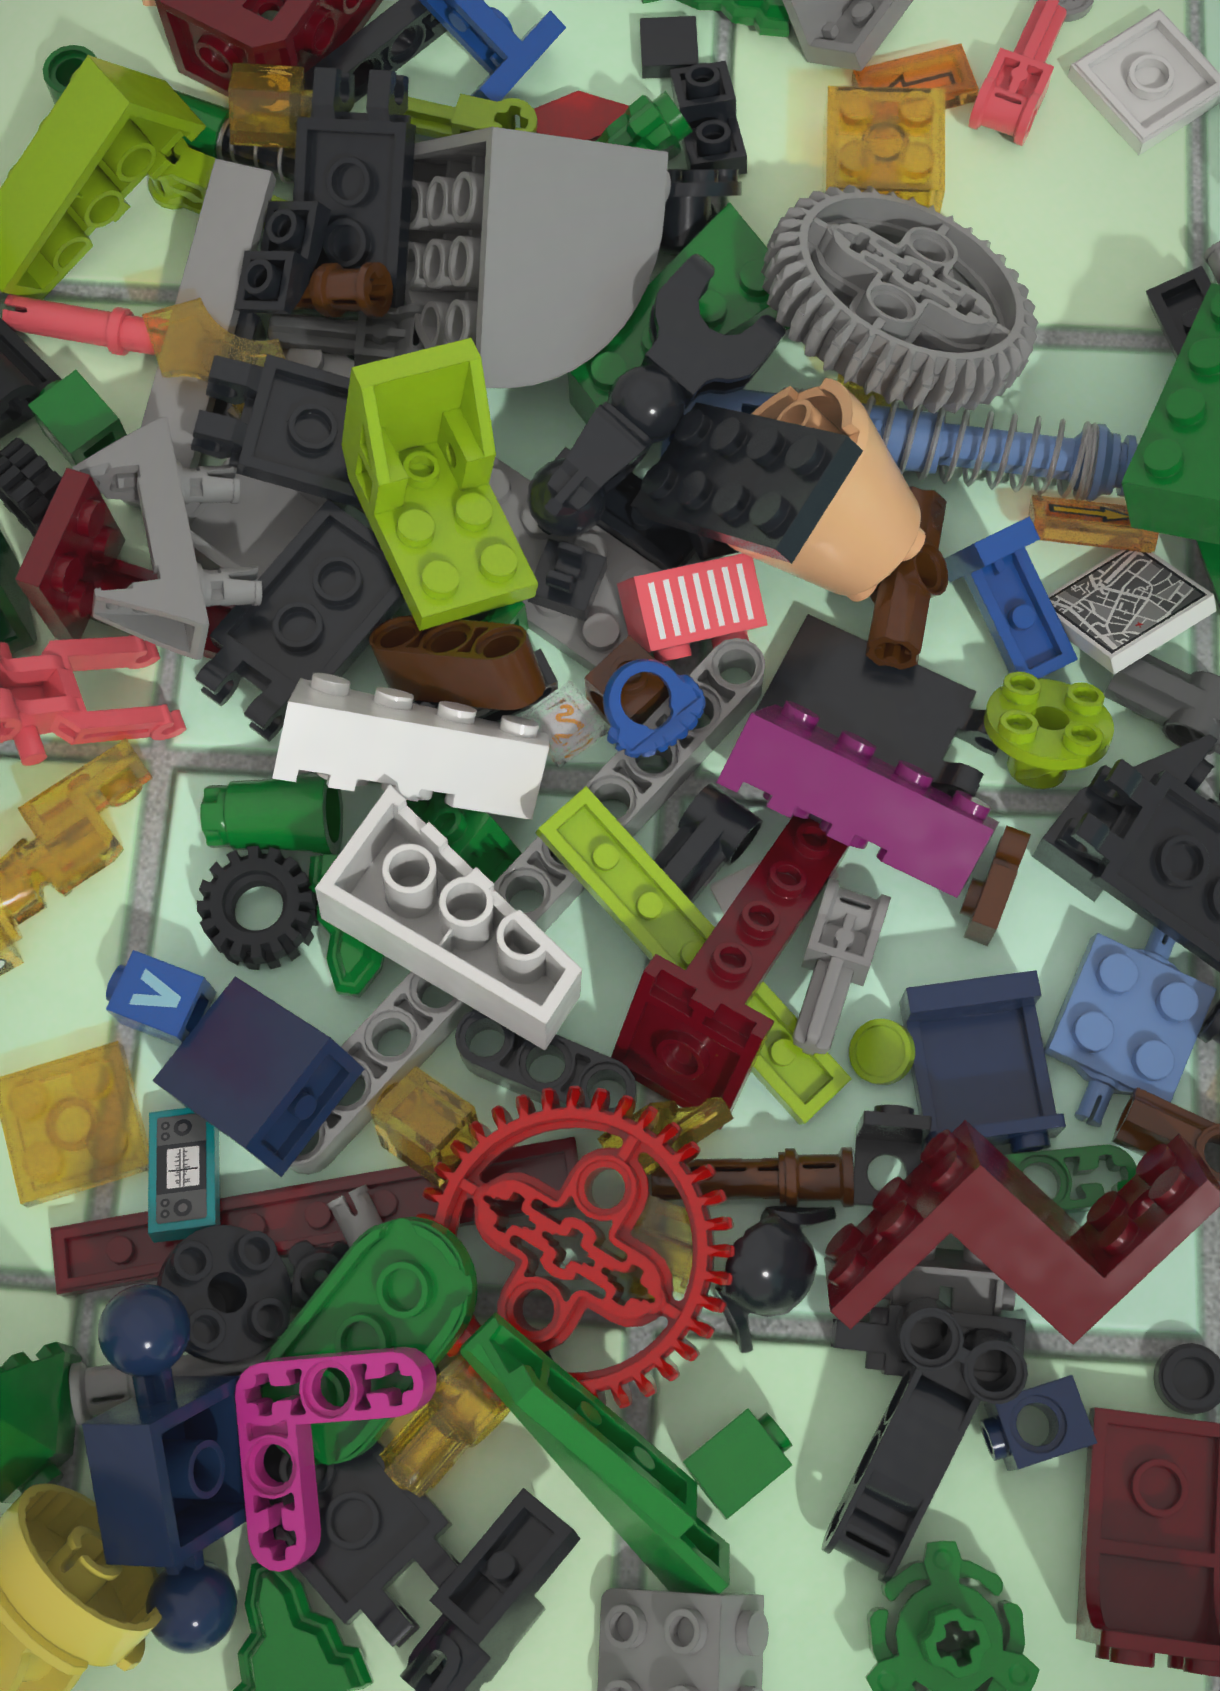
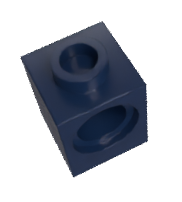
[980,1375,1097,1471]

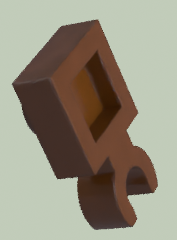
[959,825,1031,946]

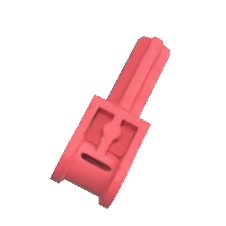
[968,0,1067,146]

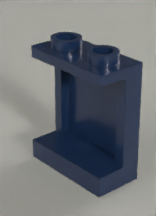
[899,970,1066,1154]
[152,976,365,1177]

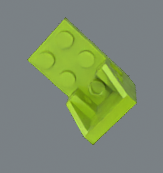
[341,338,538,631]

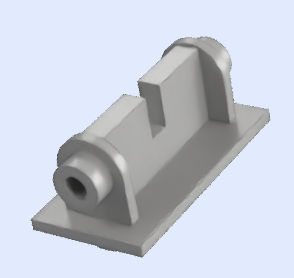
[883,1246,1016,1316]

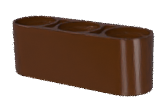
[369,615,546,710]

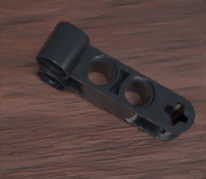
[821,1297,1028,1583]

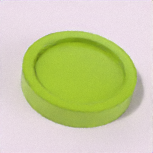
[849,1019,915,1085]

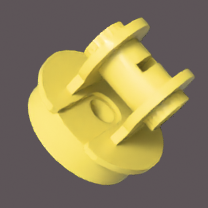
[0,1483,162,1691]

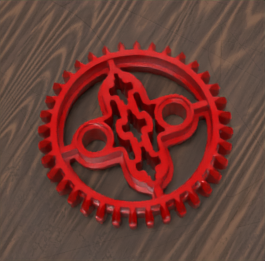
[416,1086,735,1409]

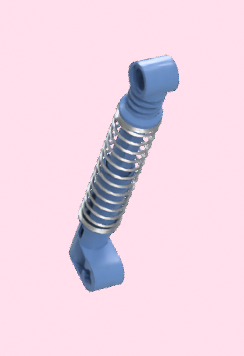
[660,386,1141,501]

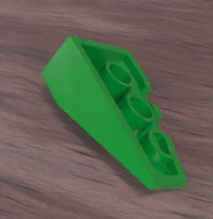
[0,1342,82,1503]

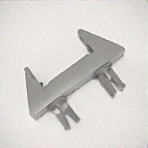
[72,417,262,660]

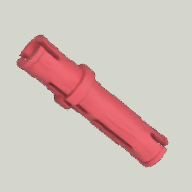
[2,294,170,356]

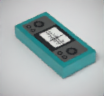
[148,1108,220,1243]

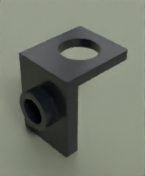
[854,1105,932,1207]

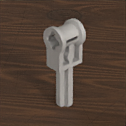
[792,877,891,1056]

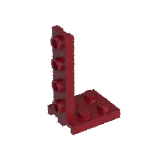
[15,468,235,659]
[611,815,849,1130]

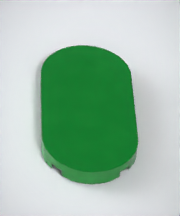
[260,1217,478,1465]

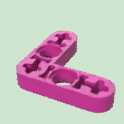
[235,1347,437,1572]

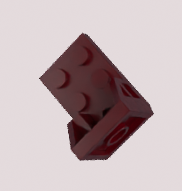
[155,0,383,119]

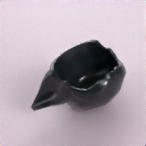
[714,1206,837,1353]

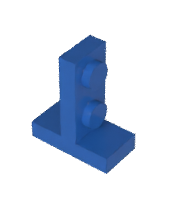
[419,0,566,102]
[944,516,1078,678]

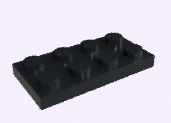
[630,402,863,564]

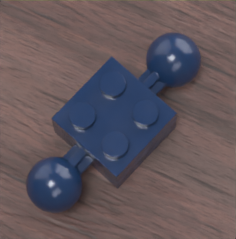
[82,1284,246,1654]

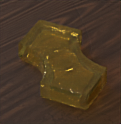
[142,298,285,418]

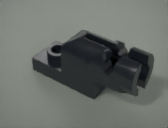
[400,1488,581,1691]

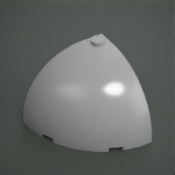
[405,127,671,388]

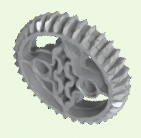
[761,185,1038,414]

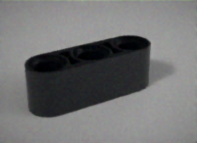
[455,1009,637,1113]

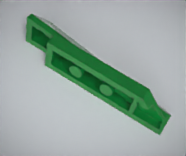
[460,1312,730,1594]

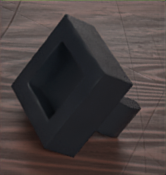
[528,538,607,621]

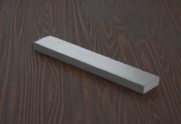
[122,158,277,508]

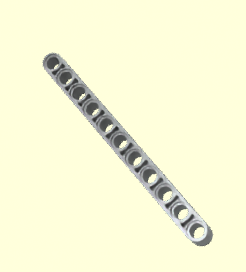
[289,638,766,1175]

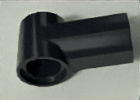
[654,783,763,903]

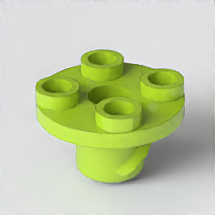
[984,672,1114,790]

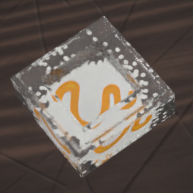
[521,680,608,768]

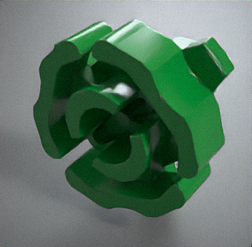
[865,1541,1040,1691]

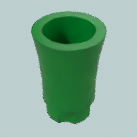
[200,772,343,854]

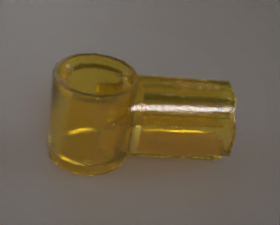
[379,1355,511,1498]

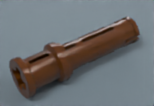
[294,262,393,318]
[651,1147,854,1207]

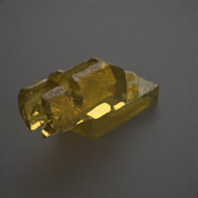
[0,738,153,925]

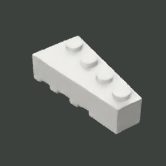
[272,673,549,820]
[315,785,582,1050]

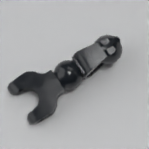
[527,254,786,537]

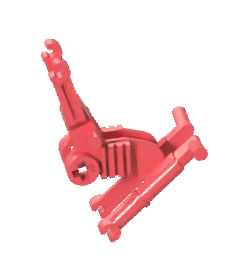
[0,635,187,766]

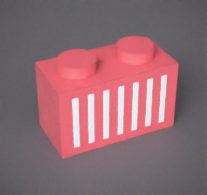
[617,553,768,662]

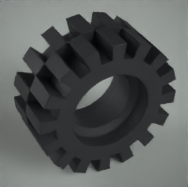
[0,437,62,537]
[197,846,319,970]

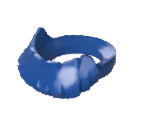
[603,659,706,758]

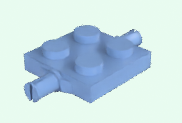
[1044,926,1217,1127]

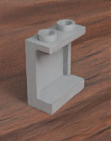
[185,458,348,580]

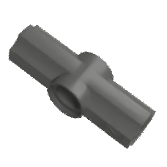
[1104,654,1220,755]

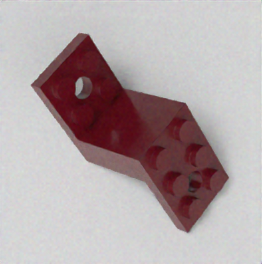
[824,1120,1220,1345]

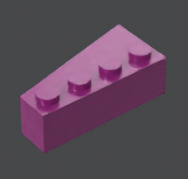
[716,701,999,898]

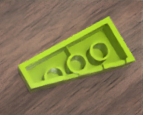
[0,55,206,300]

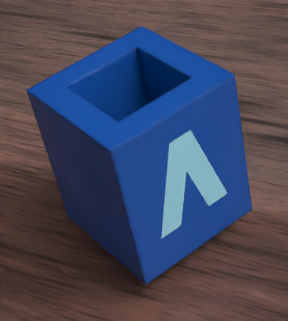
[106,950,217,1046]

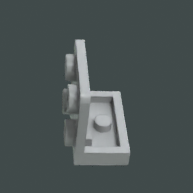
[782,0,914,71]
[597,1588,769,1691]

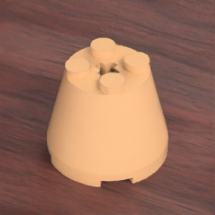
[728,378,926,602]

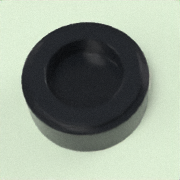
[1153,1343,1220,1415]

